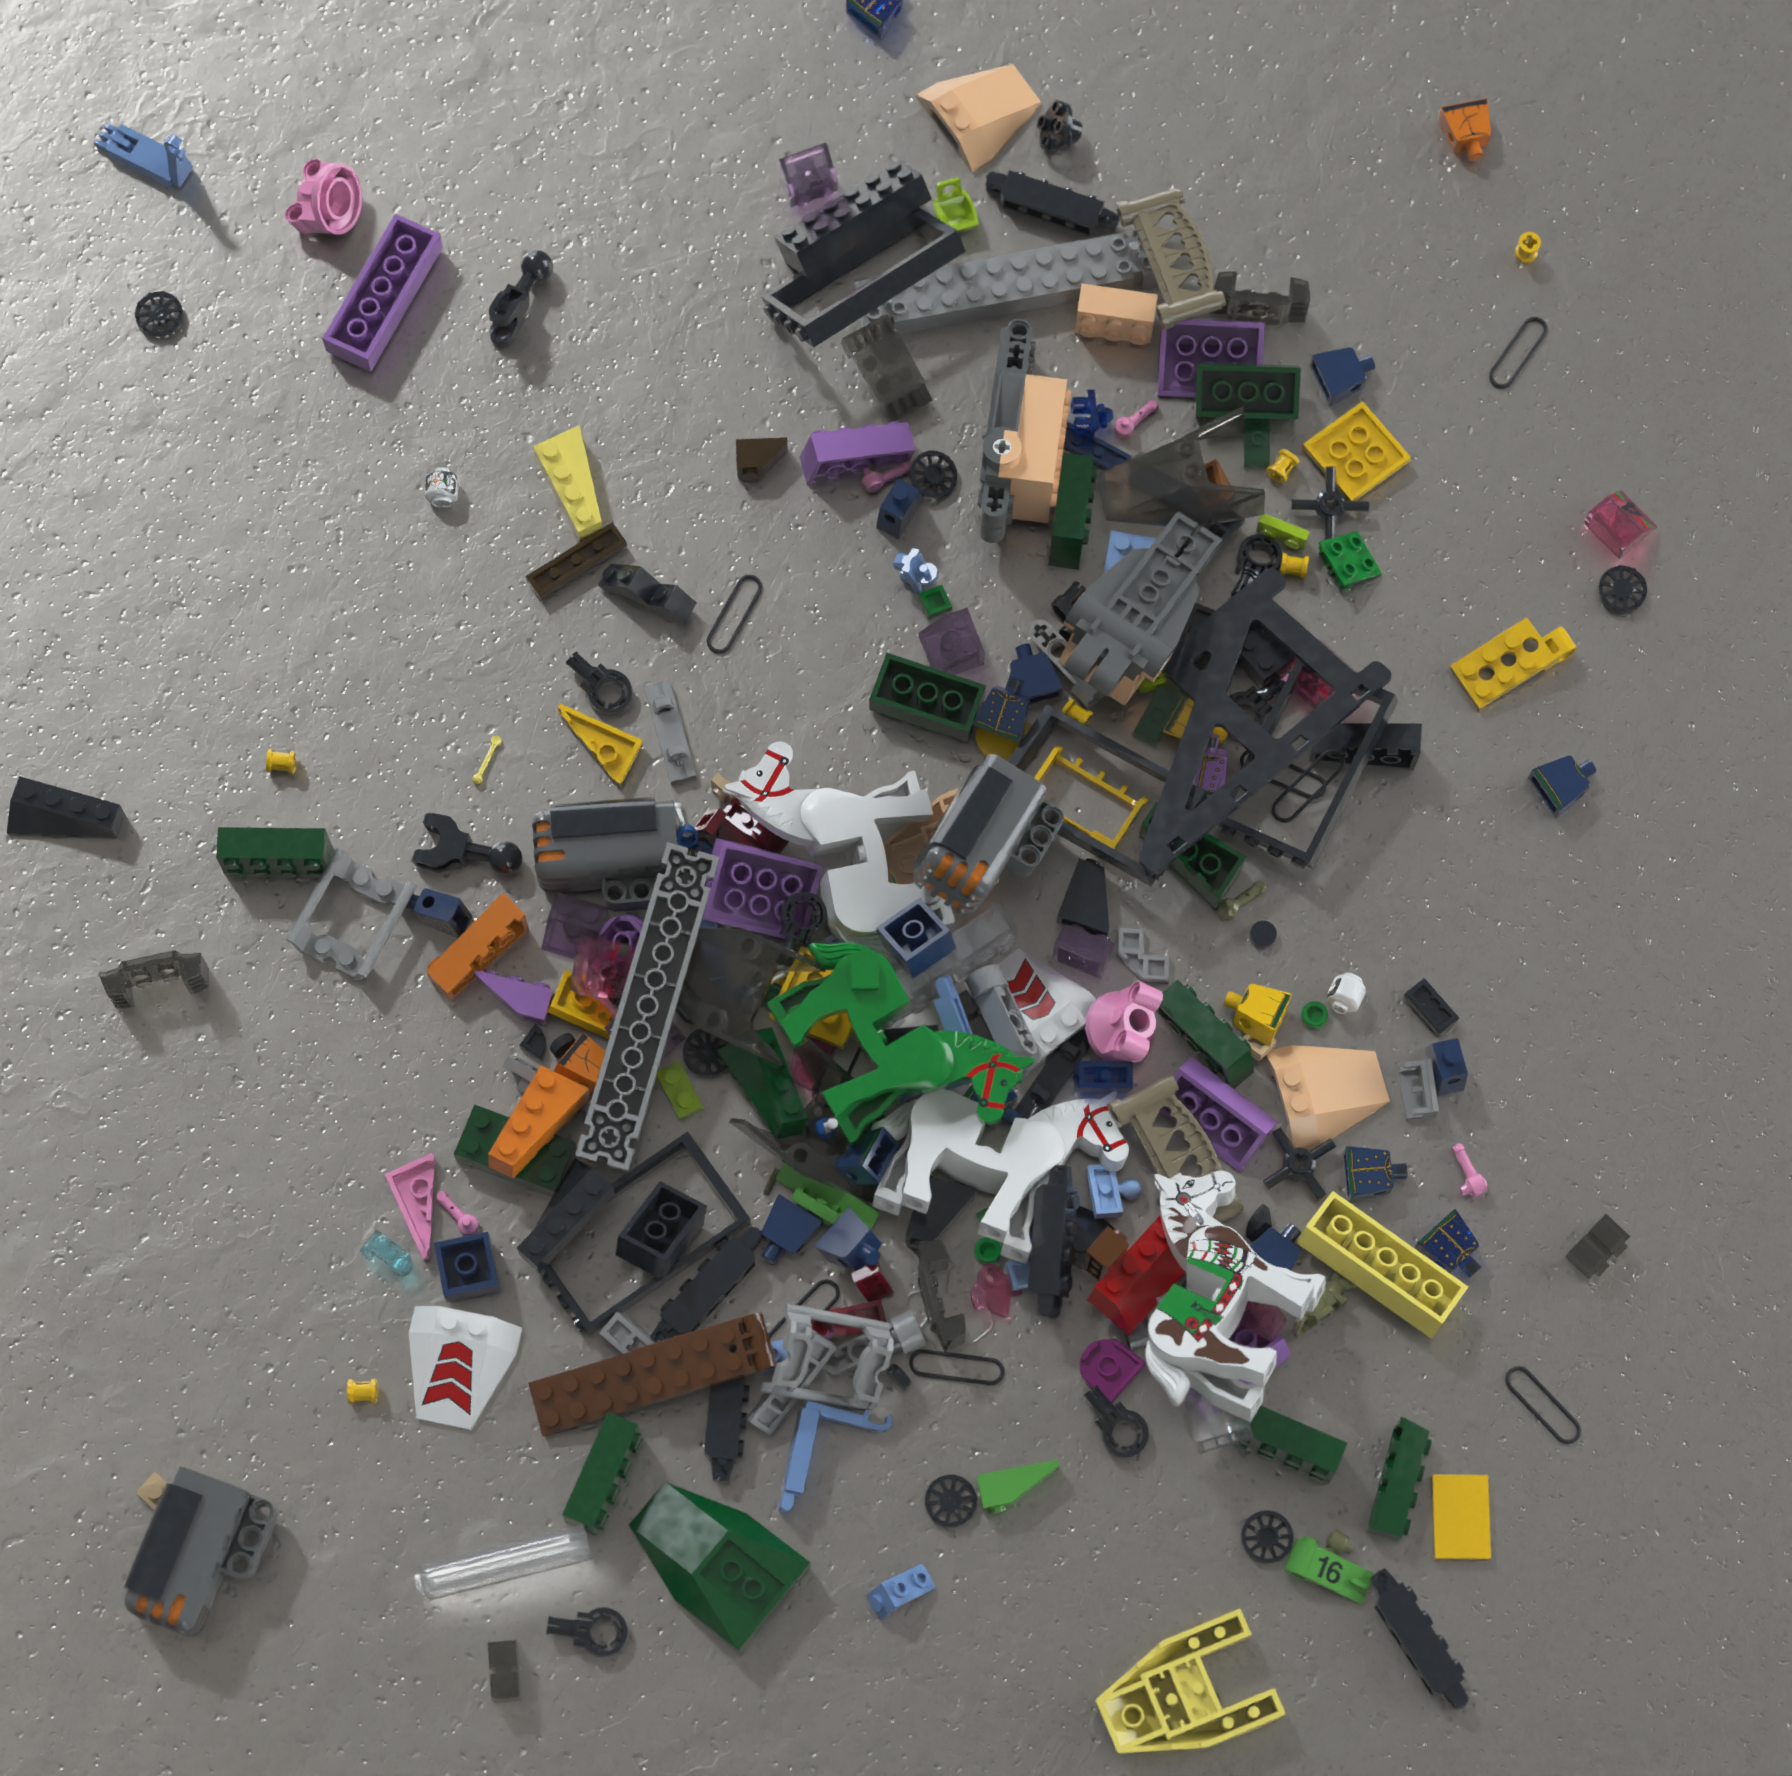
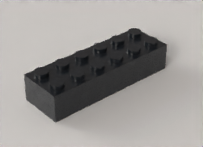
[774,160,932,278]

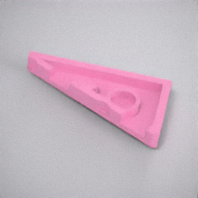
[385,1152,435,1261]

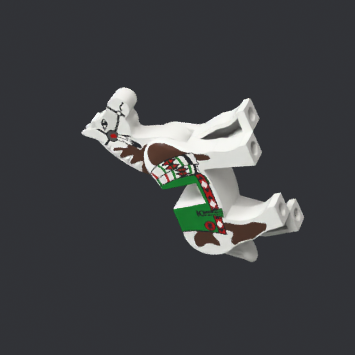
[1145,1171,1326,1422]

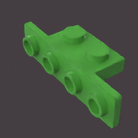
[776,1157,880,1230]

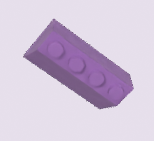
[1160,1057,1278,1172]

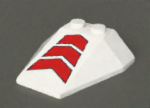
[998,948,1096,1078]
[409,1306,522,1430]

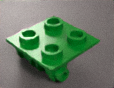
[1318,531,1382,592]

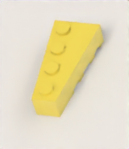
[533,425,603,542]

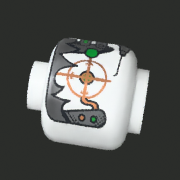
[425,467,459,508]
[1327,973,1366,1014]

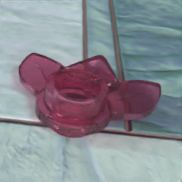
[971,1264,1022,1317]

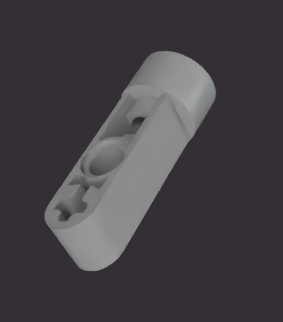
[1029,619,1105,707]
[965,964,1037,1057]
[823,1310,926,1377]

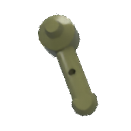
[1218,881,1266,920]
[1311,1529,1354,1585]

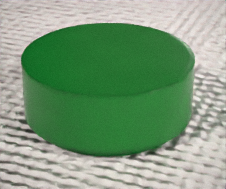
[1301,1001,1328,1029]
[974,1237,1001,1266]

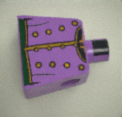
[1194,733,1227,796]

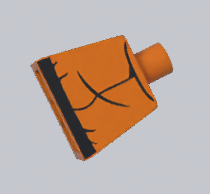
[1438,98,1491,161]
[554,1033,605,1097]

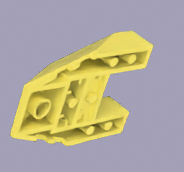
[1095,1609,1286,1754]

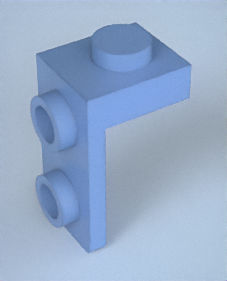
[866,1564,935,1620]

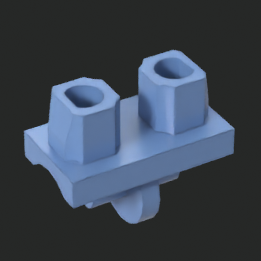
[893,548,938,593]

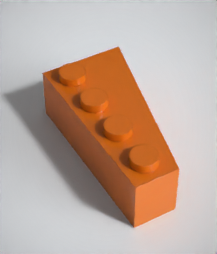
[426,892,529,1001]
[488,1066,589,1179]

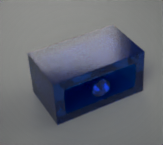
[1074,1061,1133,1093]

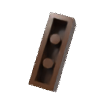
[1083,1227,1129,1282]

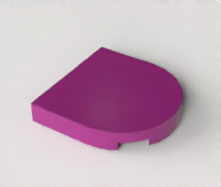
[1080,1339,1146,1404]

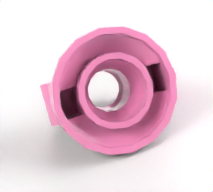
[285,158,362,235]
[1085,981,1163,1066]

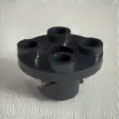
[1037,99,1083,151]

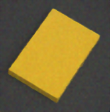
[1431,1475,1491,1560]

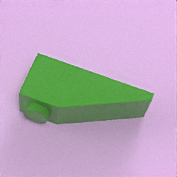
[976,1459,1060,1515]

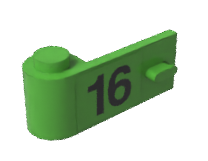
[1284,1536,1374,1604]

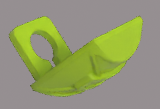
[933,177,979,233]

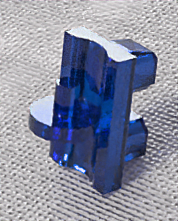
[1070,389,1114,442]

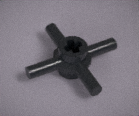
[1291,466,1369,540]
[1263,1127,1336,1200]

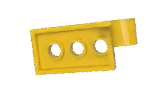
[1450,617,1578,710]

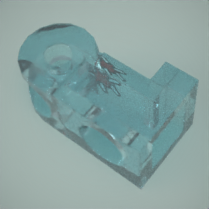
[360,1229,413,1277]

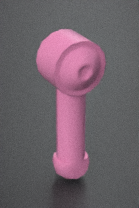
[1114,400,1159,440]
[862,461,912,493]
[1452,1143,1487,1197]
[435,1191,480,1236]

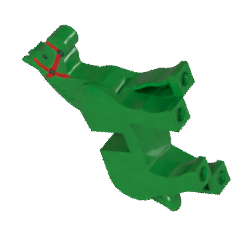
[767,943,1034,1146]

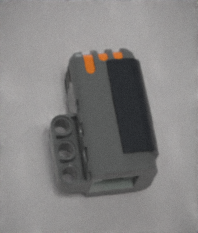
[913,754,1064,915]
[532,797,678,912]
[124,1466,278,1637]

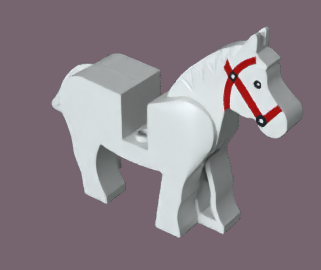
[722,741,955,964]
[871,1089,1129,1264]

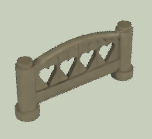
[1116,188,1226,330]
[1107,1076,1244,1224]

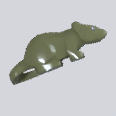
[1292,1273,1357,1337]

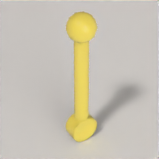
[472,736,502,785]

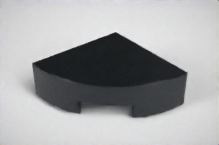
[519,1024,547,1062]
[1246,1204,1272,1242]

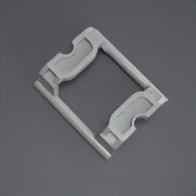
[286,848,417,981]
[761,1303,894,1411]

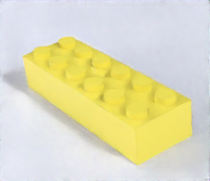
[1296,1191,1468,1339]

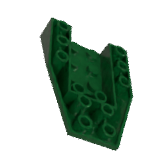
[629,1482,811,1654]

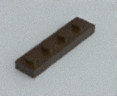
[525,522,627,600]

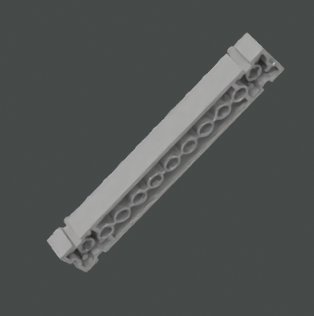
[854,231,1158,341]
[575,842,719,1173]

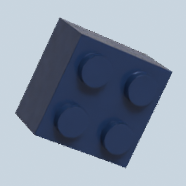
[876,898,957,979]
[434,1231,501,1302]

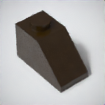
[736,437,788,480]

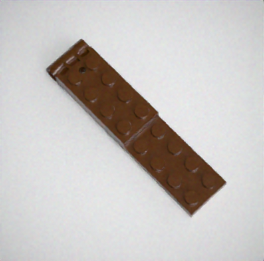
[528,1312,777,1436]

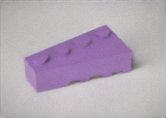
[799,421,915,484]

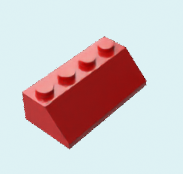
[1087,1215,1186,1335]

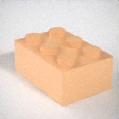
[1075,284,1158,345]

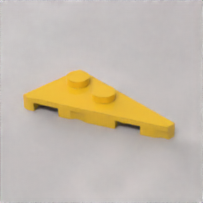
[558,703,643,787]
[548,969,614,1039]

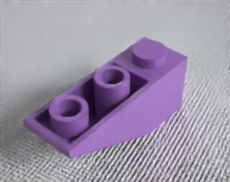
[475,969,555,1027]

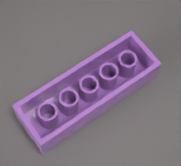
[322,213,443,372]

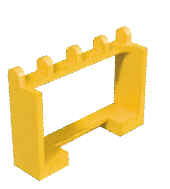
[1035,745,1149,850]

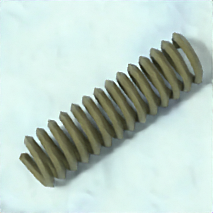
[763,1168,780,1195]

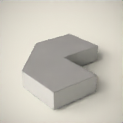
[1116,927,1170,984]

